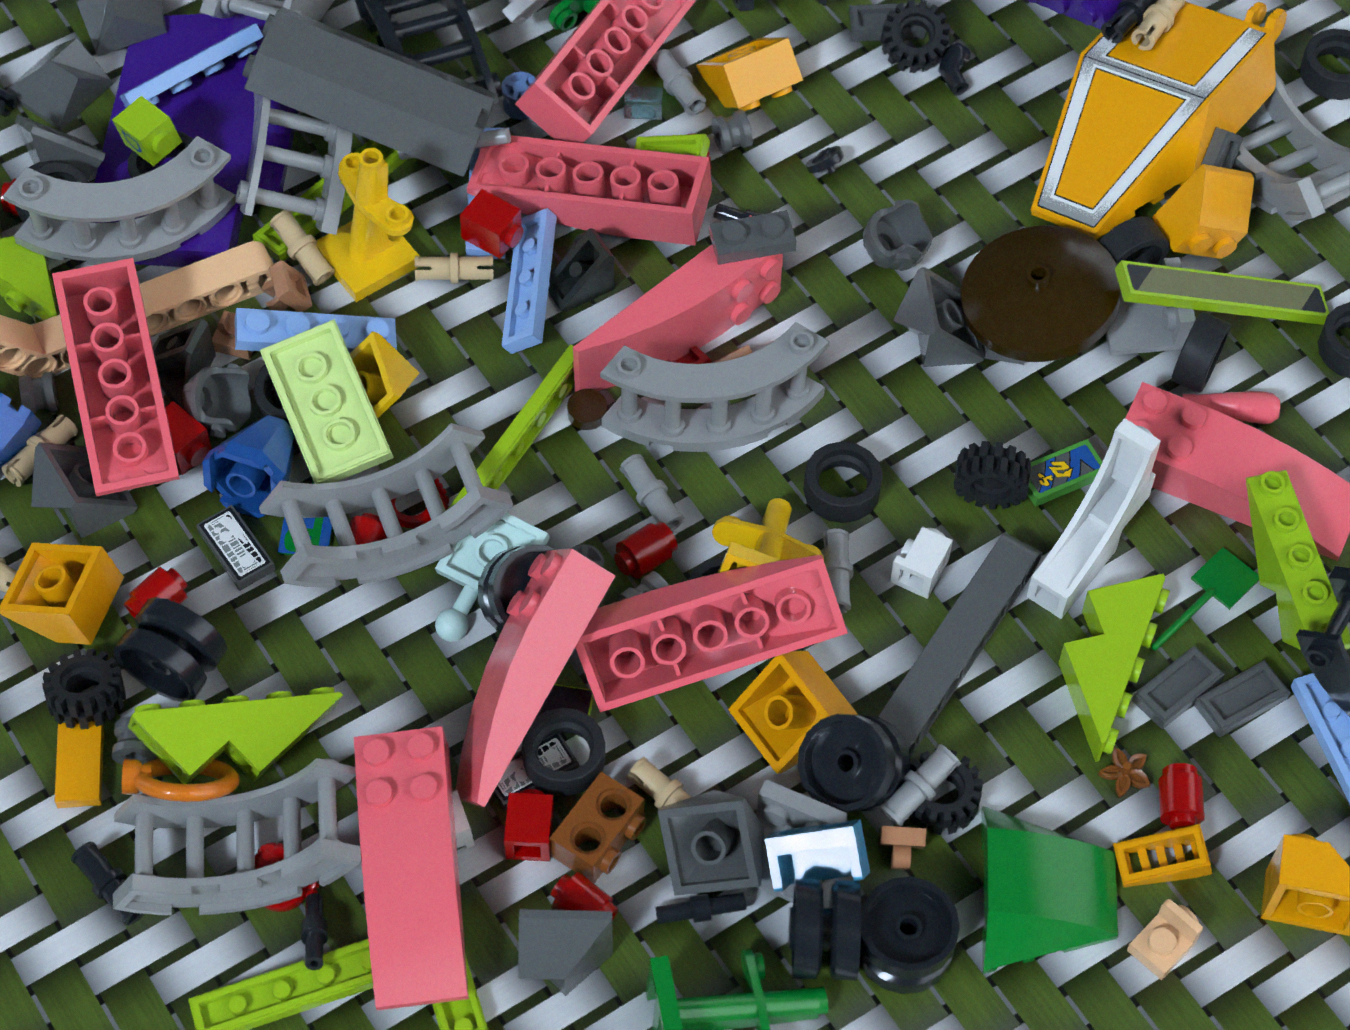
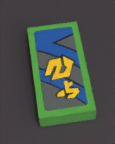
[1027,439,1103,507]

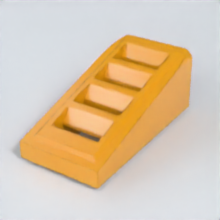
[1113,824,1212,888]

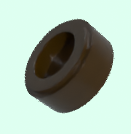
[567,389,607,430]

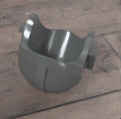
[863,199,933,271]
[181,363,252,438]

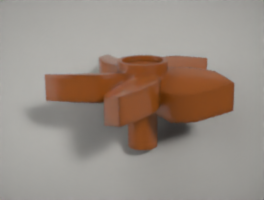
[1098,747,1150,798]

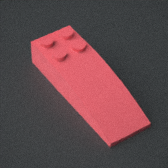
[515,0,696,143]
[467,135,712,246]
[573,216,783,392]
[52,258,180,497]
[1125,382,1350,561]
[456,548,615,807]
[575,555,848,713]
[354,726,469,1011]

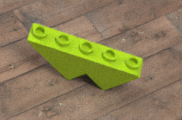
[0,225,59,323]
[1245,470,1350,650]
[1059,573,1170,762]
[128,687,343,784]

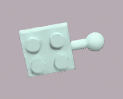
[435,513,550,642]

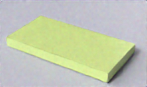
[260,319,394,484]

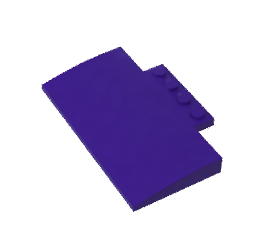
[90,14,299,268]

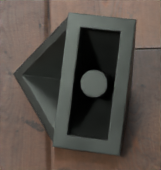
[548,228,614,312]
[153,319,216,409]

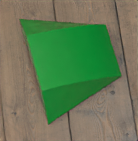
[981,806,1118,974]

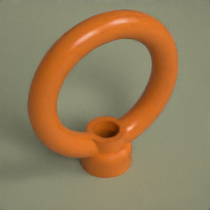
[122,759,240,802]

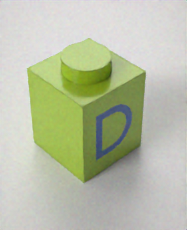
[112,96,182,166]

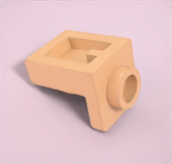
[1127,899,1203,980]

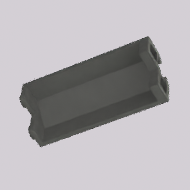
[242,7,498,177]

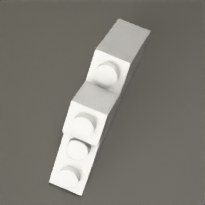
[1027,418,1161,619]

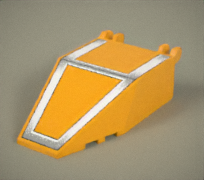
[1031,0,1287,240]

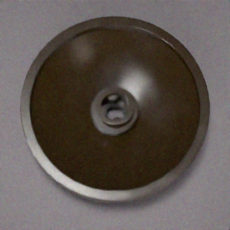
[961,225,1121,362]

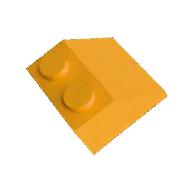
[696,38,803,111]
[1152,164,1254,259]
[0,543,124,645]
[728,651,858,774]
[1261,833,1350,936]

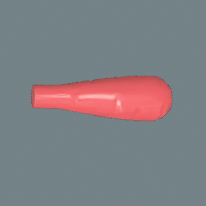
[1182,391,1280,424]

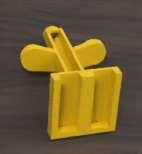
[316,148,420,302]
[712,498,824,573]

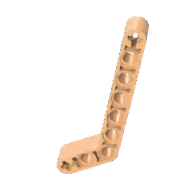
[0,241,274,378]

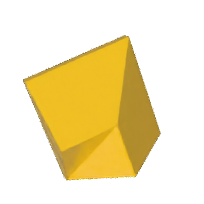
[350,331,420,419]

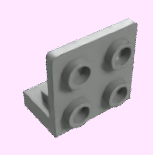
[1105,257,1196,356]
[756,779,847,903]

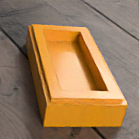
[55,721,104,808]

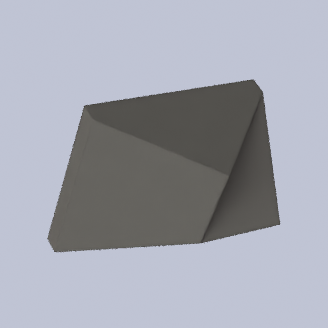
[76,0,167,56]
[5,38,112,131]
[15,114,106,181]
[893,267,985,367]
[31,442,138,539]
[657,790,764,896]
[518,909,613,996]

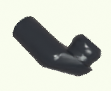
[938,43,971,96]

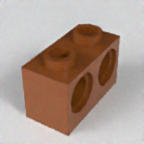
[549,772,647,884]

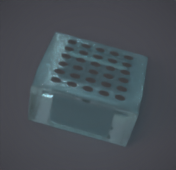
[624,86,663,120]

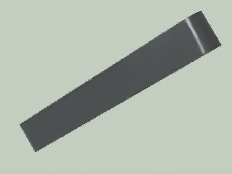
[878,532,1042,757]

